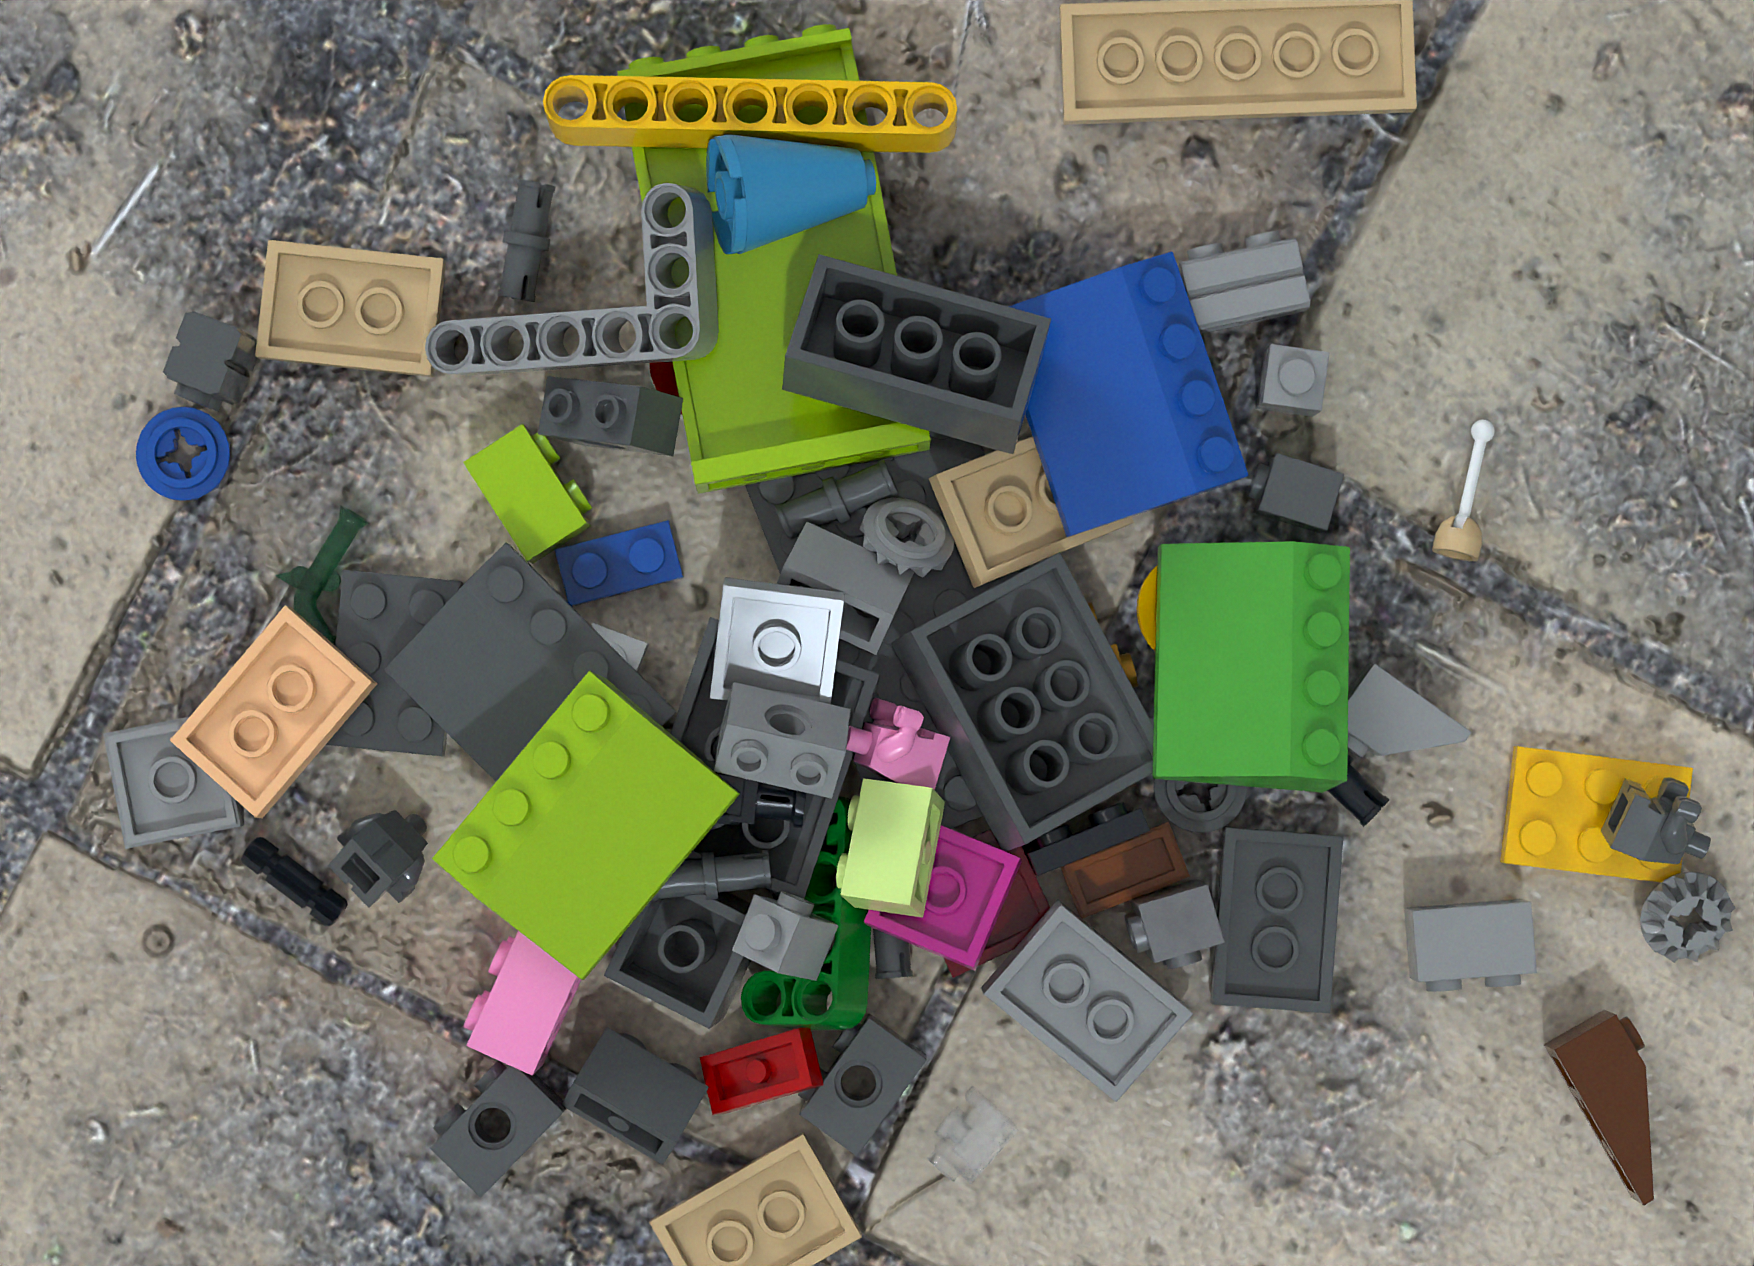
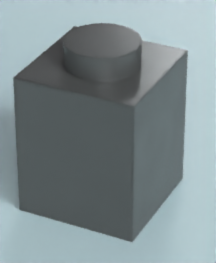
[1248,453,1344,533]

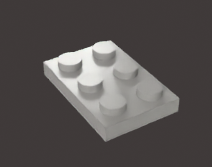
[981,899,1193,1102]

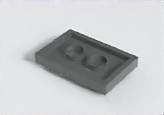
[326,570,463,756]
[1210,827,1343,1014]

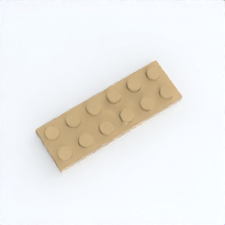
[1059,0,1417,125]

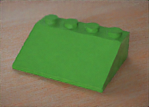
[1152,541,1350,793]

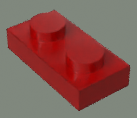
[699,1027,824,1115]

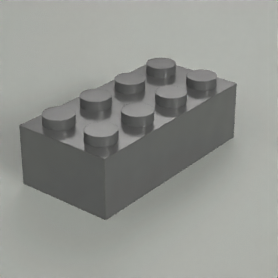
[782,254,1051,454]

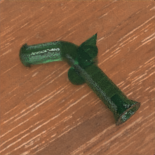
[275,505,370,645]

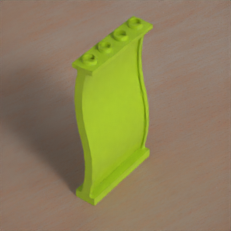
[617,24,931,494]

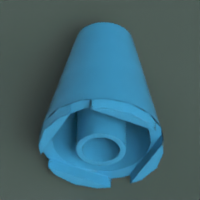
[706,134,876,254]

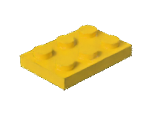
[1500,746,1693,882]

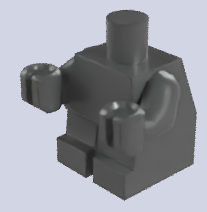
[1601,777,1711,864]
[328,810,428,908]

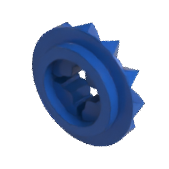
[136,407,231,501]

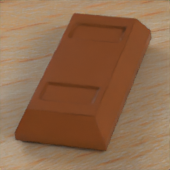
[1060,822,1190,919]

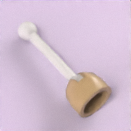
[1432,419,1495,561]

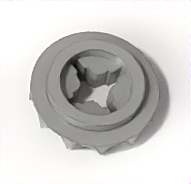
[860,498,954,578]
[1640,872,1736,963]

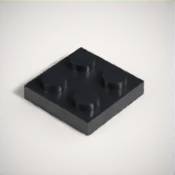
[1026,802,1150,876]

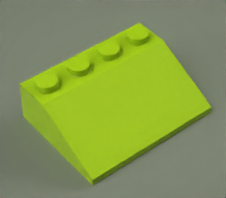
[432,671,740,980]

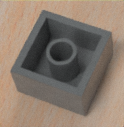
[604,892,751,1029]

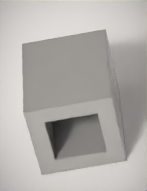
[1256,344,1330,417]

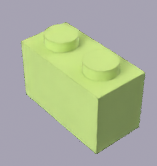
[836,778,945,918]

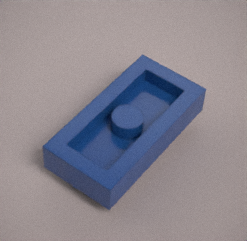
[555,520,684,607]

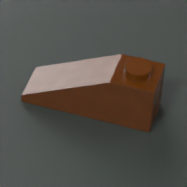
[1544,1010,1654,1205]

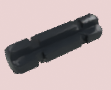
[241,837,348,926]

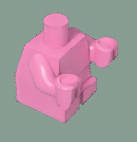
[846,698,950,790]

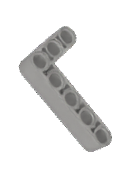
[425,183,719,375]

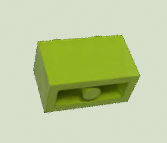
[463,424,593,564]

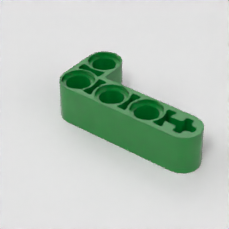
[741,796,871,1030]

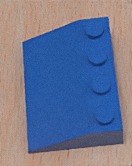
[1008,251,1249,537]

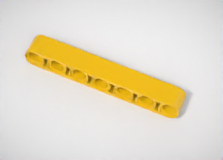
[543,75,957,153]

